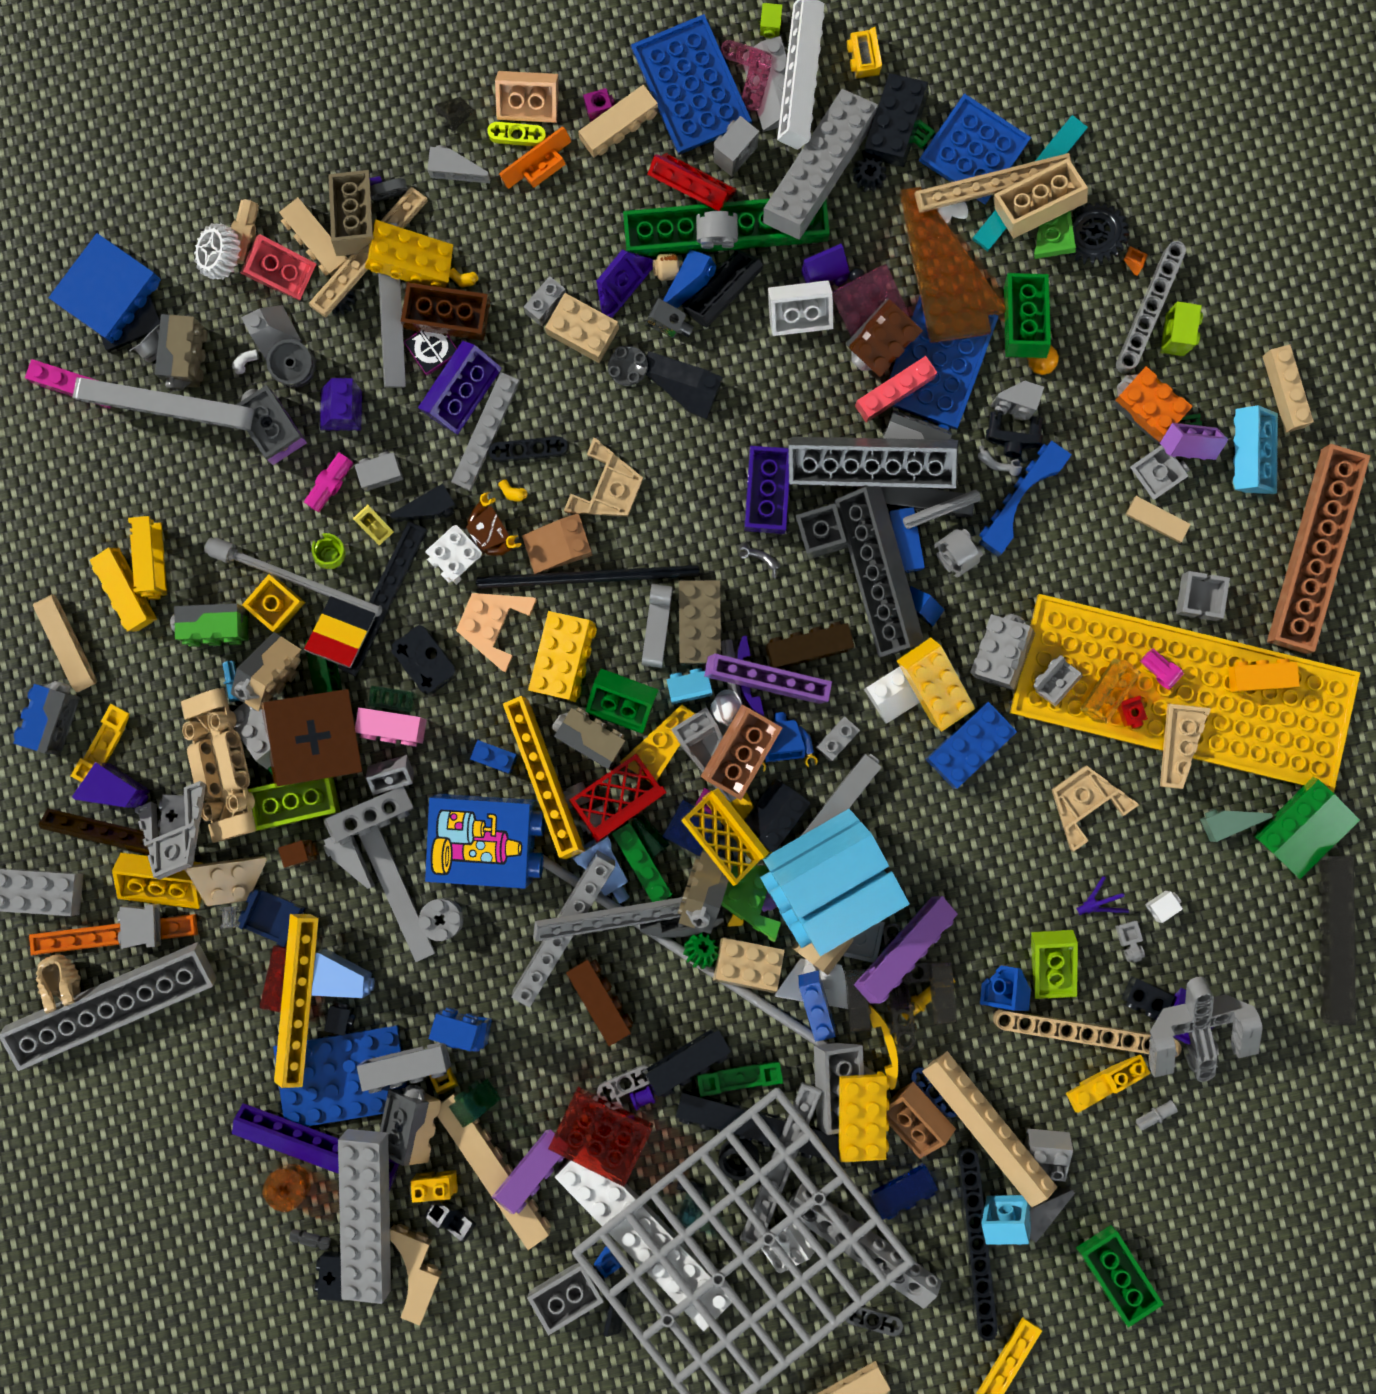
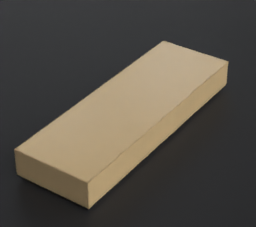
[1125,496,1191,543]

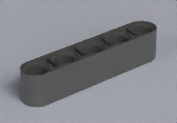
[881,487,974,517]

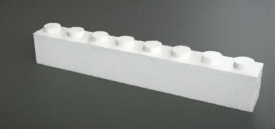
[777,0,825,150]

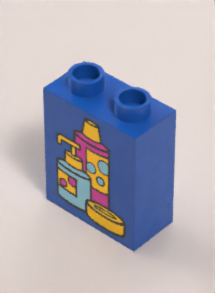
[425,794,546,889]

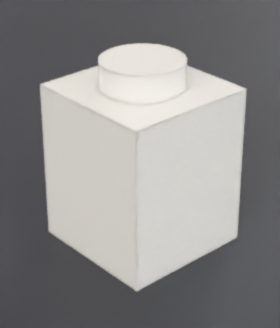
[1145,891,1183,923]

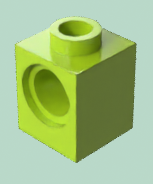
[760,3,782,38]

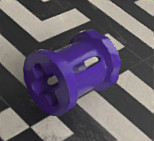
[630,1085,656,1111]

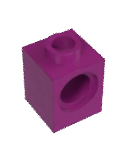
[583,88,615,122]

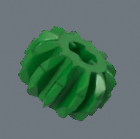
[683,933,719,970]

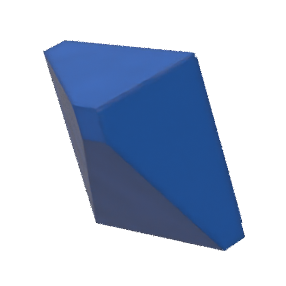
[594,1246,622,1278]

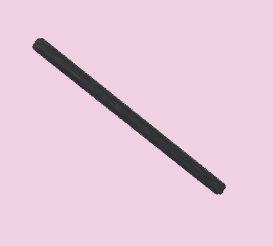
[476,565,700,589]

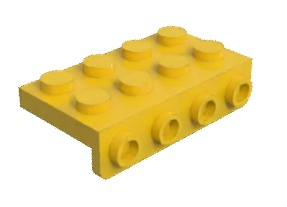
[365,219,453,288]
[528,611,597,702]
[839,1071,890,1162]

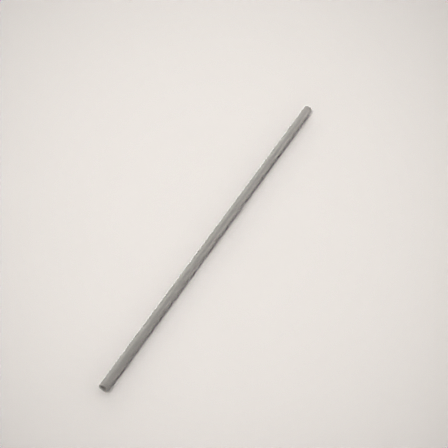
[534,849,877,1075]

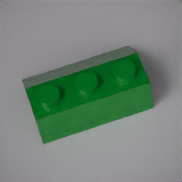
[585,669,658,734]

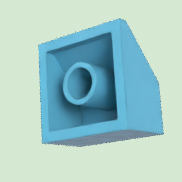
[666,668,712,705]
[982,1195,1031,1245]

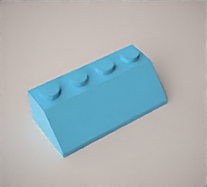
[1233,405,1278,494]

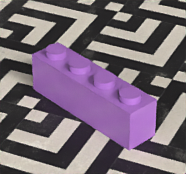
[492,1129,569,1214]

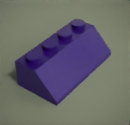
[418,341,502,435]

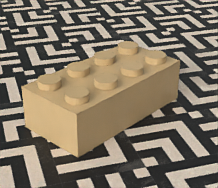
[994,158,1088,239]

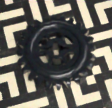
[1069,202,1130,266]

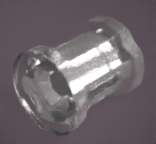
[219,906,239,928]

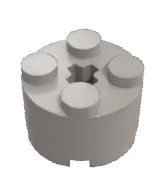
[696,211,738,249]
[934,529,983,577]
[418,898,464,941]

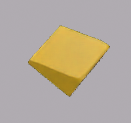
[727,914,743,927]

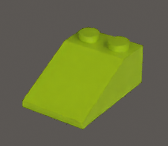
[1031,930,1078,999]

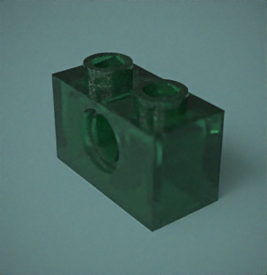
[449,1079,501,1127]

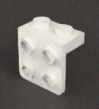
[425,525,482,585]
[761,1223,815,1273]

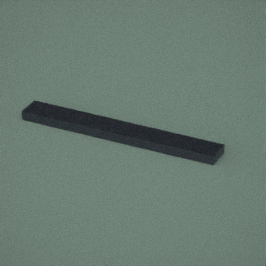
[338,521,428,677]

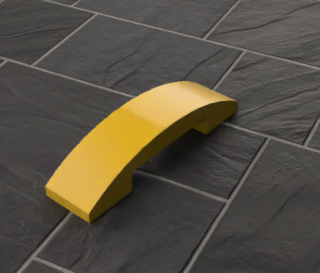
[71,704,130,782]
[866,1004,898,1090]

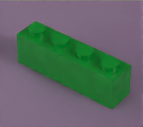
[612,823,672,902]

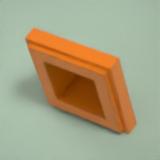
[1124,246,1148,276]

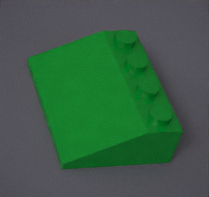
[1253,777,1360,879]

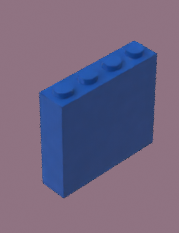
[48,233,161,343]

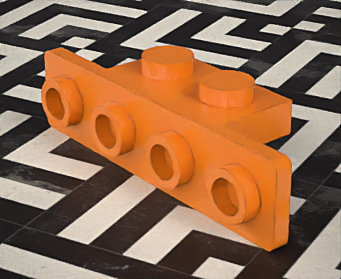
[499,126,571,189]

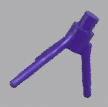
[1076,876,1129,915]

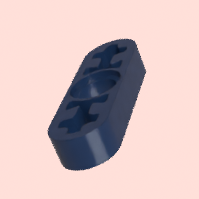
[910,1067,957,1118]

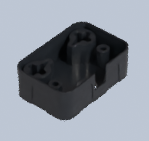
[391,625,458,695]

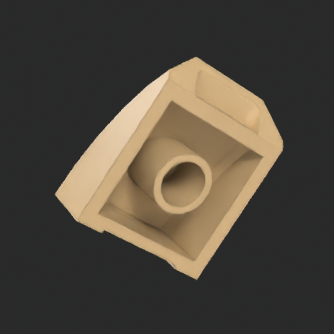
[792,938,854,975]

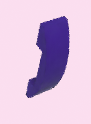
[737,636,764,717]

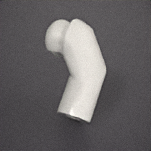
[232,349,259,374]

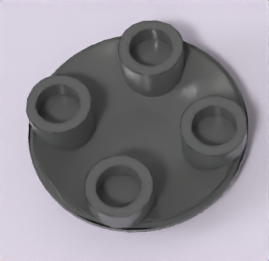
[608,346,648,386]

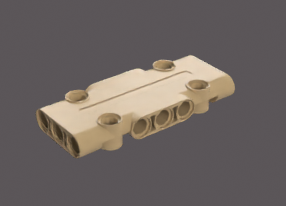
[181,688,257,843]

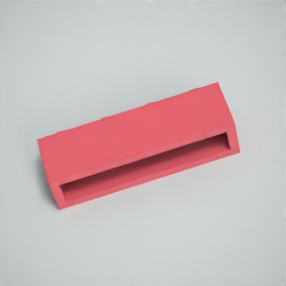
[855,356,937,423]

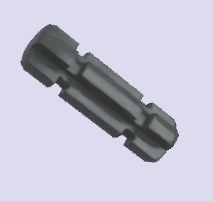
[289,1229,331,1251]

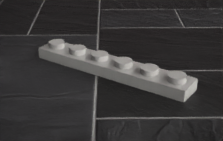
[451,372,520,492]

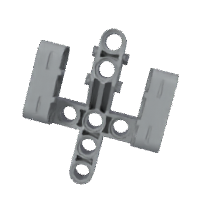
[1149,977,1262,1082]

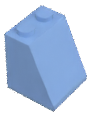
[312,950,375,998]

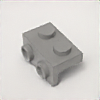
[1034,655,1082,707]

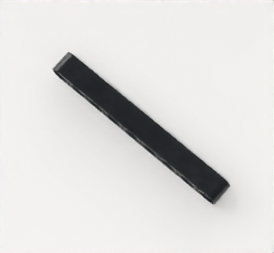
[956,1145,998,1341]

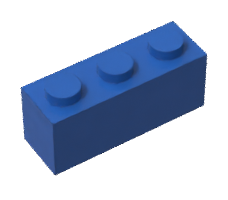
[889,507,925,573]
[798,970,836,1042]

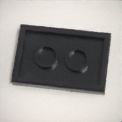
[100,295,161,352]

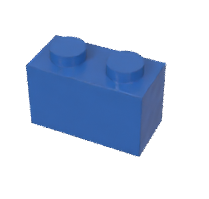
[470,740,519,774]

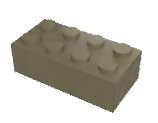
[679,580,721,665]

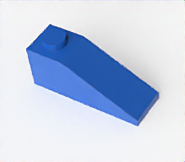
[663,249,717,308]

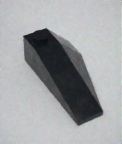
[646,351,723,420]

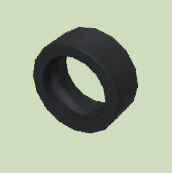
[718,1138,759,1180]

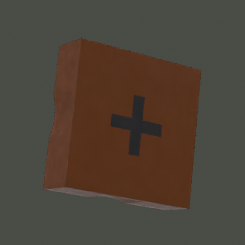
[261,689,362,787]

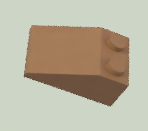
[522,513,593,574]

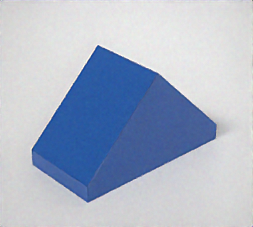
[910,586,944,627]

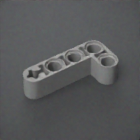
[642,584,673,668]

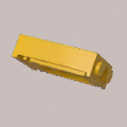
[128,516,167,600]

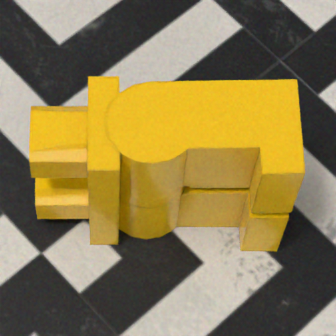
[411,1170,458,1203]

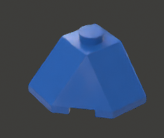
[980,965,1031,1011]

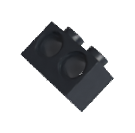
[1121,976,1175,1020]

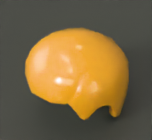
[1027,345,1059,375]

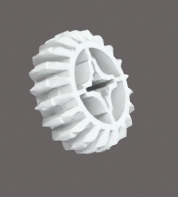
[194,223,241,280]

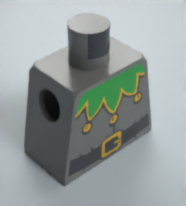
[644,298,694,338]

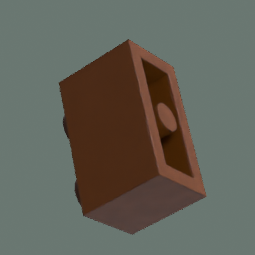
[278,840,318,868]

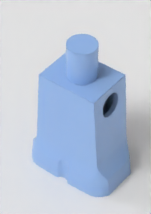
[572,835,629,903]

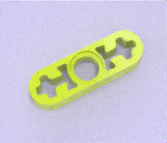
[487,122,546,147]

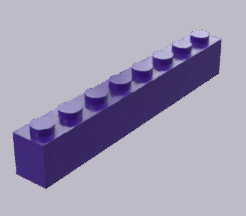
[232,1103,399,1191]

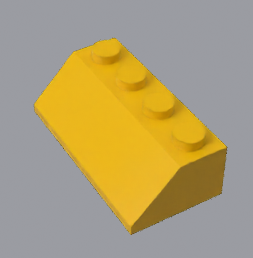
[112,853,203,909]

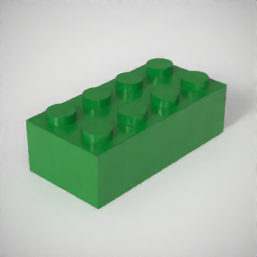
[1004,273,1051,358]
[1076,1225,1164,1328]

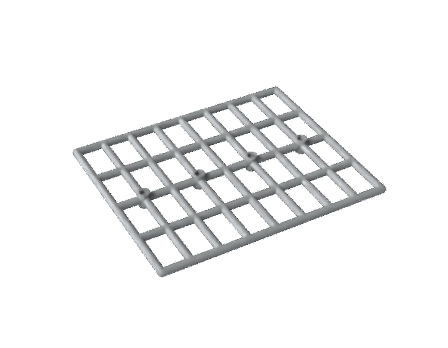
[572,1088,915,1394]

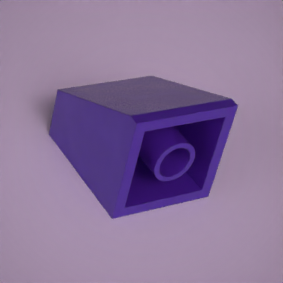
[320,378,362,431]
[72,762,150,808]

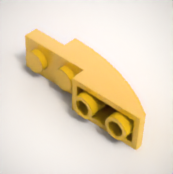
[1066,1054,1151,1113]

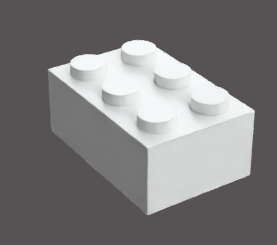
[768,280,833,336]

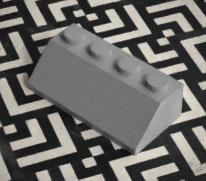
[741,36,787,132]
[814,1043,864,1135]

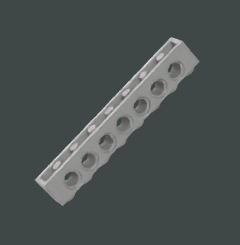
[511,850,615,1008]
[788,1183,942,1309]

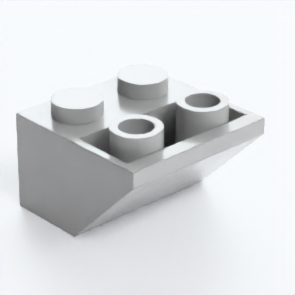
[990,381,1044,421]
[1024,1129,1073,1182]

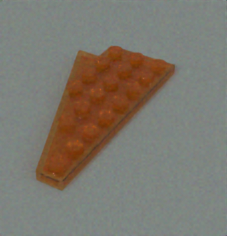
[900,187,1006,343]

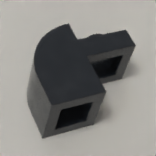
[424,1200,476,1242]

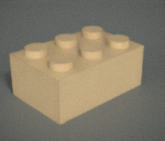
[545,293,619,363]
[713,937,785,993]

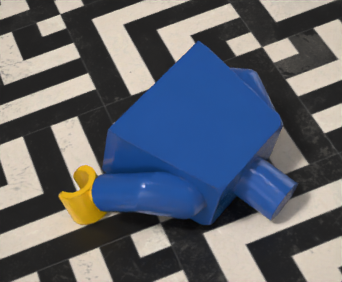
[762,712,818,772]

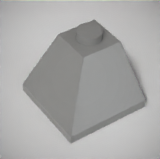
[241,305,301,359]

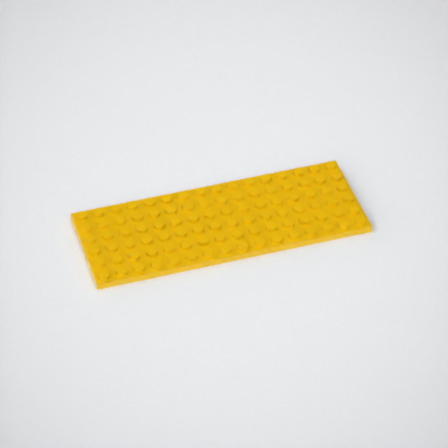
[1010,594,1361,793]

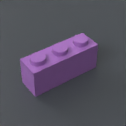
[1160,423,1228,460]

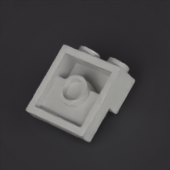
[1130,445,1190,500]

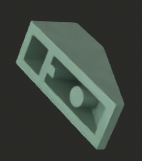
[1200,809,1273,842]

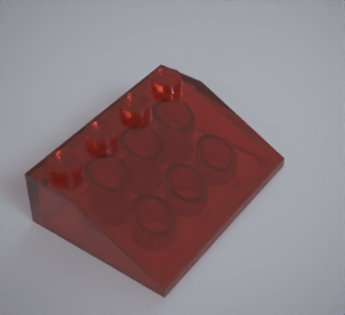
[548,1087,653,1187]

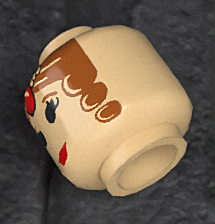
[653,253,683,281]

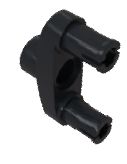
[985,411,1043,458]

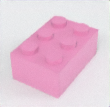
[355,707,427,747]

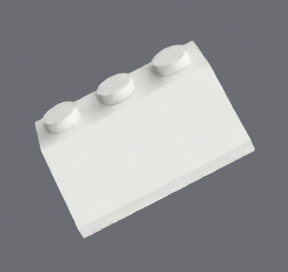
[864,667,920,724]

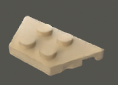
[185,856,267,906]

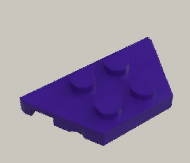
[596,249,654,318]

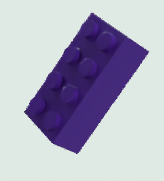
[744,446,789,534]

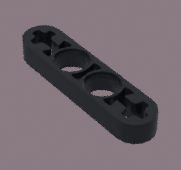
[489,436,568,462]

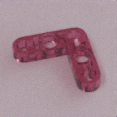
[721,40,772,111]

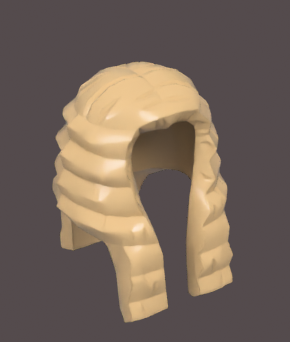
[36,955,81,1014]

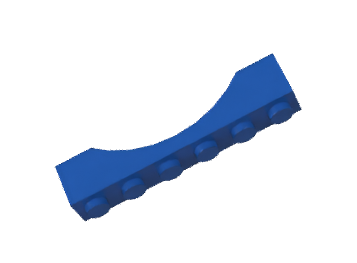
[979,441,1072,557]

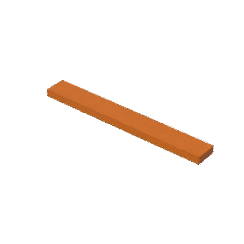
[29,914,198,955]

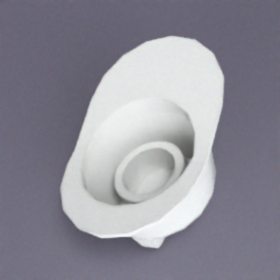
[710,689,742,734]

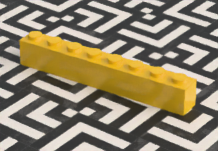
[503,696,585,859]
[274,914,319,1088]

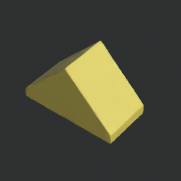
[353,505,394,546]

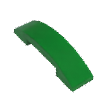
[697,1062,783,1097]

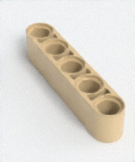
[33,594,97,693]

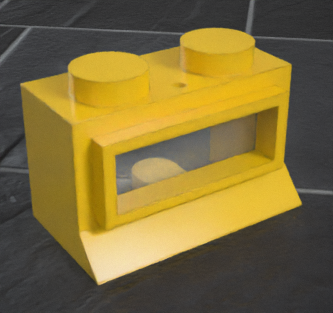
[847,27,882,79]

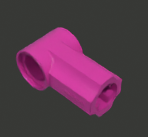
[1140,648,1184,690]

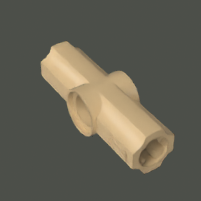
[231,199,259,264]

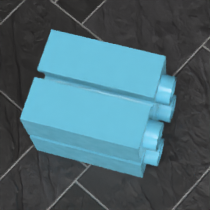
[760,809,909,956]

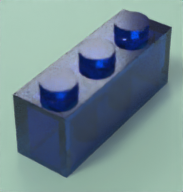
[868,1163,938,1220]

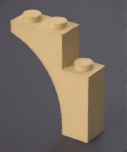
[390,1224,442,1326]

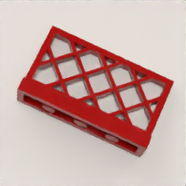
[647,153,737,211]
[569,753,667,843]

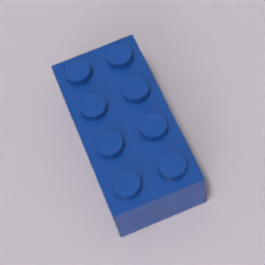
[925,702,1017,789]

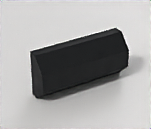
[682,249,763,328]

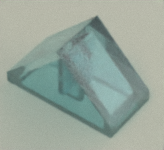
[676,1193,707,1235]

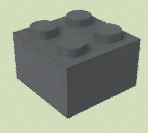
[796,504,848,559]

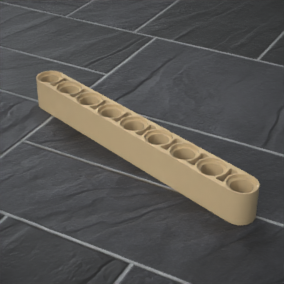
[993,1009,1182,1057]

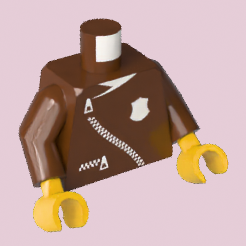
[466,492,521,556]

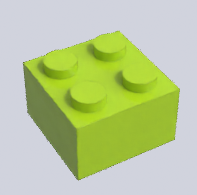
[1160,301,1203,356]

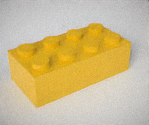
[897,637,976,732]

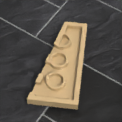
[1160,704,1211,789]

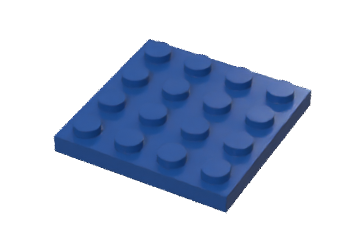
[919,93,1031,205]

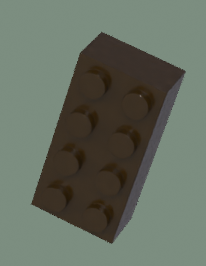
[766,621,854,669]

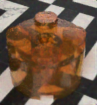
[262,1164,311,1212]

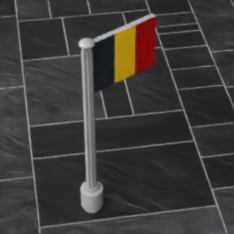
[204,537,382,668]

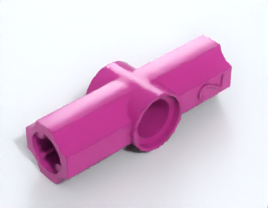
[304,452,354,513]

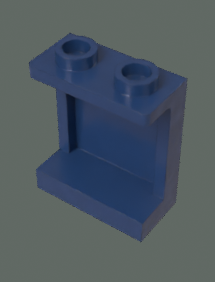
[238,888,305,947]

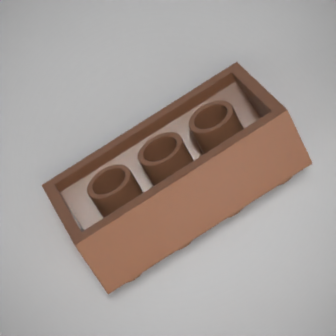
[700,705,782,800]

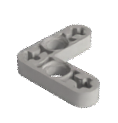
[597,1065,649,1141]

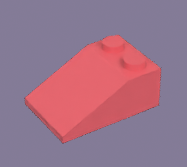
[240,234,316,301]

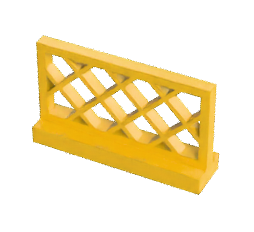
[681,788,769,886]

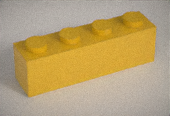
[90,547,157,632]

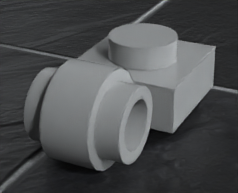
[1115,920,1145,963]

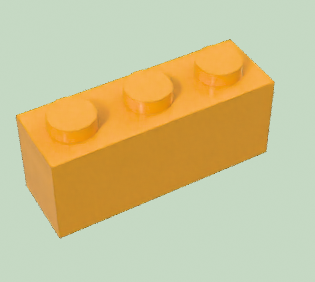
[1228,659,1300,692]

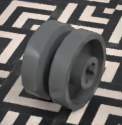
[266,339,317,388]

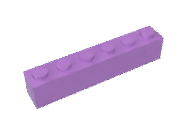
[704,654,832,704]
[854,896,958,1003]

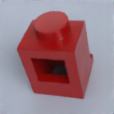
[1116,695,1148,729]

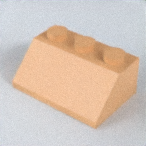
[495,71,559,123]

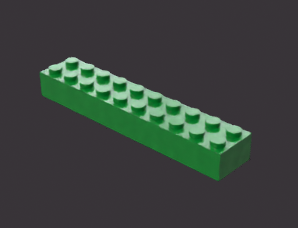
[623,199,830,257]

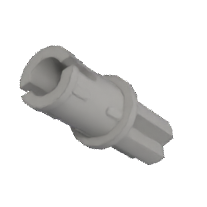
[1136,1100,1178,1130]

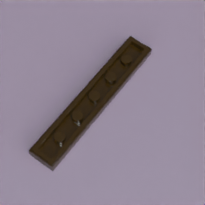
[39,808,160,855]

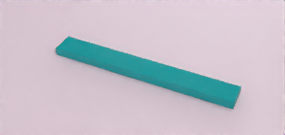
[972,115,1088,252]

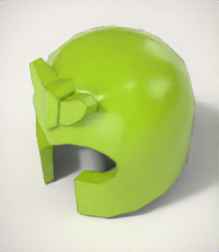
[312,533,346,569]

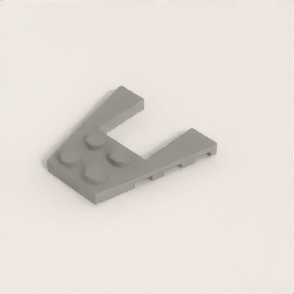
[135,781,206,880]

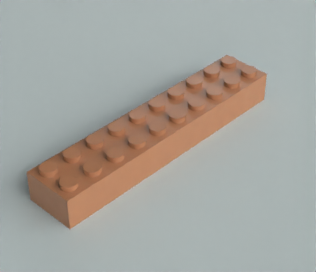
[1267,444,1370,654]

